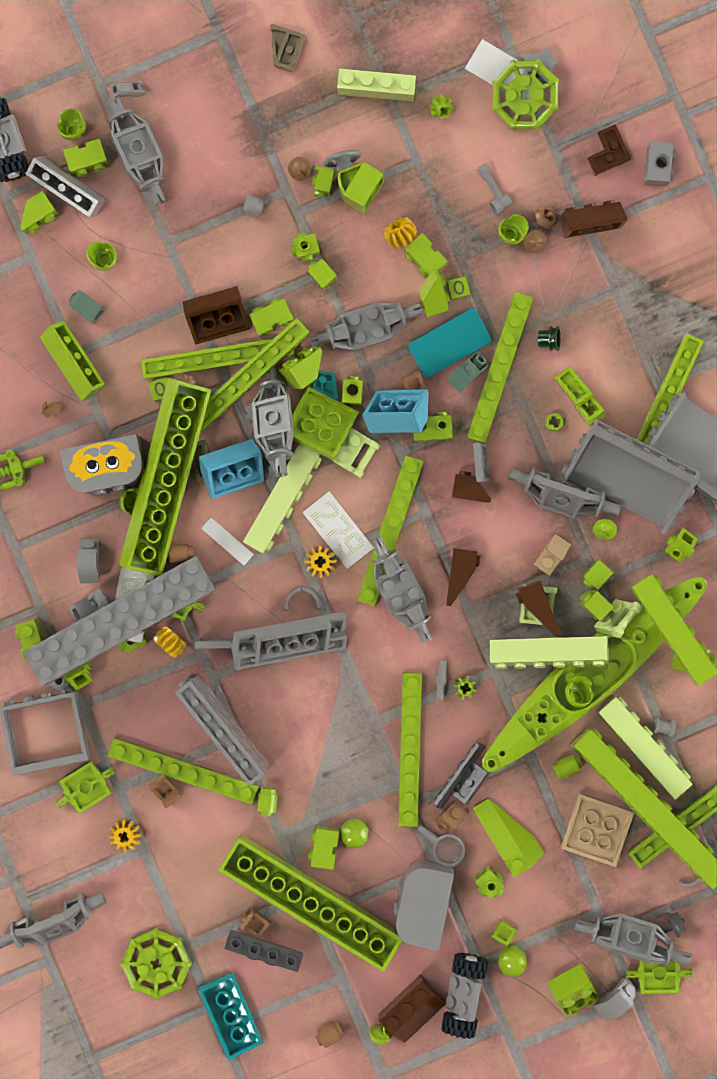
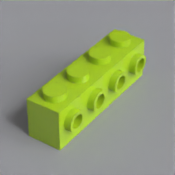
[40,321,105,401]

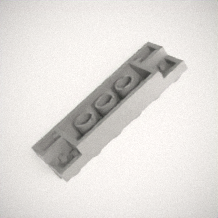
[230,612,347,670]

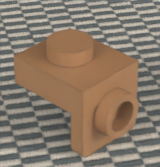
[401,371,429,397]
[148,773,180,808]
[434,801,468,833]
[239,908,271,939]

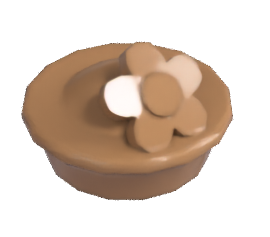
[288,157,312,181]
[535,206,557,229]
[523,230,547,253]
[41,401,63,418]

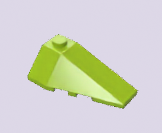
[472,798,545,877]

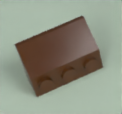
[561,200,627,238]
[182,286,250,345]
[379,975,446,1043]

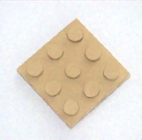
[560,793,634,867]

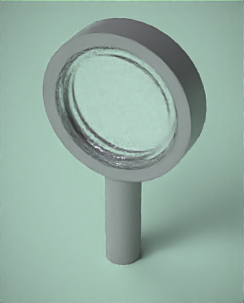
[416,824,465,867]

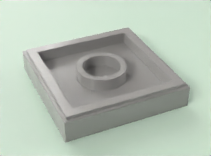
[473,443,490,483]
[195,638,233,649]

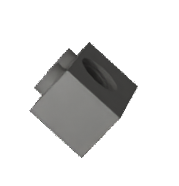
[643,141,676,186]

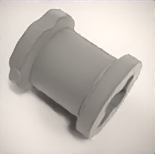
[652,717,676,737]

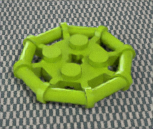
[492,59,560,130]
[120,928,192,1000]

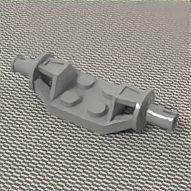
[107,96,166,206]
[309,302,423,351]
[251,366,294,477]
[507,467,621,519]
[370,536,433,643]
[0,892,107,949]
[574,913,691,967]

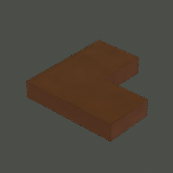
[588,124,631,176]

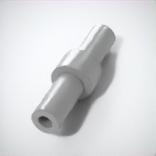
[436,660,448,699]

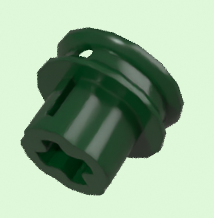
[538,326,561,351]

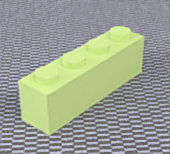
[337,69,416,102]

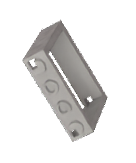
[0,688,91,776]

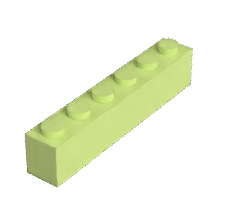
[243,444,322,553]
[490,636,609,669]
[596,695,693,800]

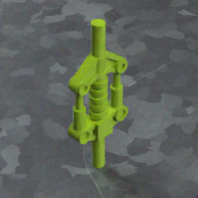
[0,450,46,490]

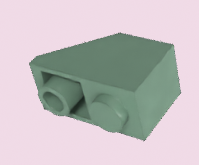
[68,290,105,324]
[447,351,490,393]

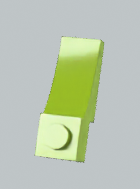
[554,367,606,427]

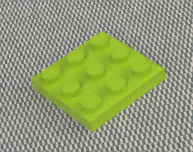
[292,386,359,461]

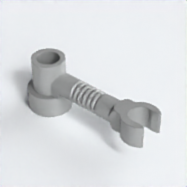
[477,164,513,216]

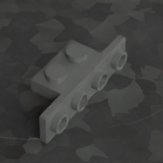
[433,742,489,809]
[225,930,303,972]

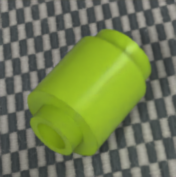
[553,754,583,779]
[257,788,278,816]

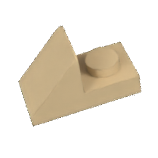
[533,534,571,576]

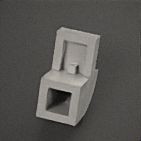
[77,539,101,583]
[69,588,109,622]
[594,977,639,1021]

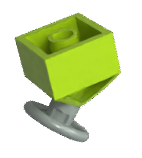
[323,150,384,215]

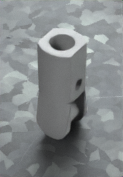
[111,81,146,97]

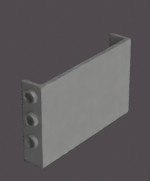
[645,392,717,503]
[560,419,700,535]
[175,674,269,786]

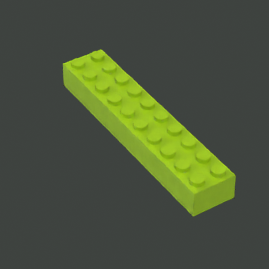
[119,378,211,576]
[569,729,717,890]
[218,833,402,972]

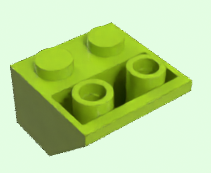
[278,347,322,389]
[547,964,600,1017]

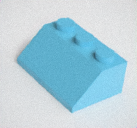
[362,389,429,433]
[199,439,264,499]

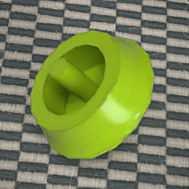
[593,518,617,540]
[369,1025,392,1045]

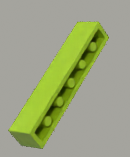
[630,574,717,686]

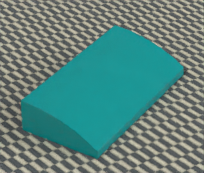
[407,307,492,380]
[196,972,263,1061]

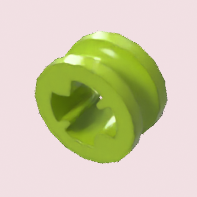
[545,413,563,431]

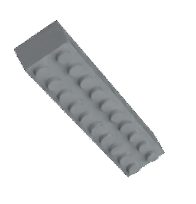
[23,556,216,686]

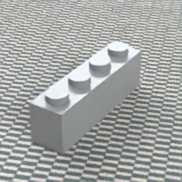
[25,156,106,217]

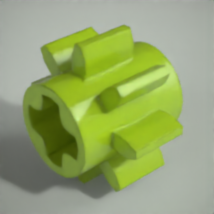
[428,93,454,120]
[453,676,477,700]

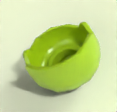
[57,108,86,140]
[498,214,529,245]
[86,241,117,271]
[119,487,139,516]
[565,676,594,708]
[340,818,369,849]
[498,945,527,977]

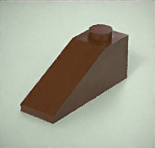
[446,548,480,606]
[516,581,561,637]

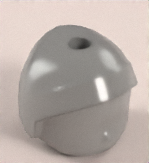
[243,195,263,217]

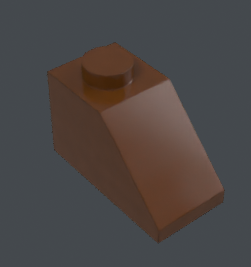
[451,471,491,503]

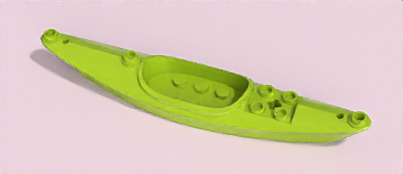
[482,576,707,772]

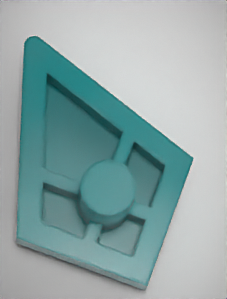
[312,370,338,401]

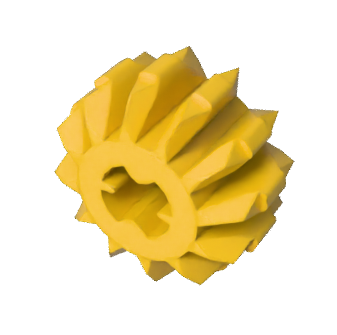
[383,217,417,249]
[304,545,337,578]
[154,626,186,658]
[108,819,142,852]

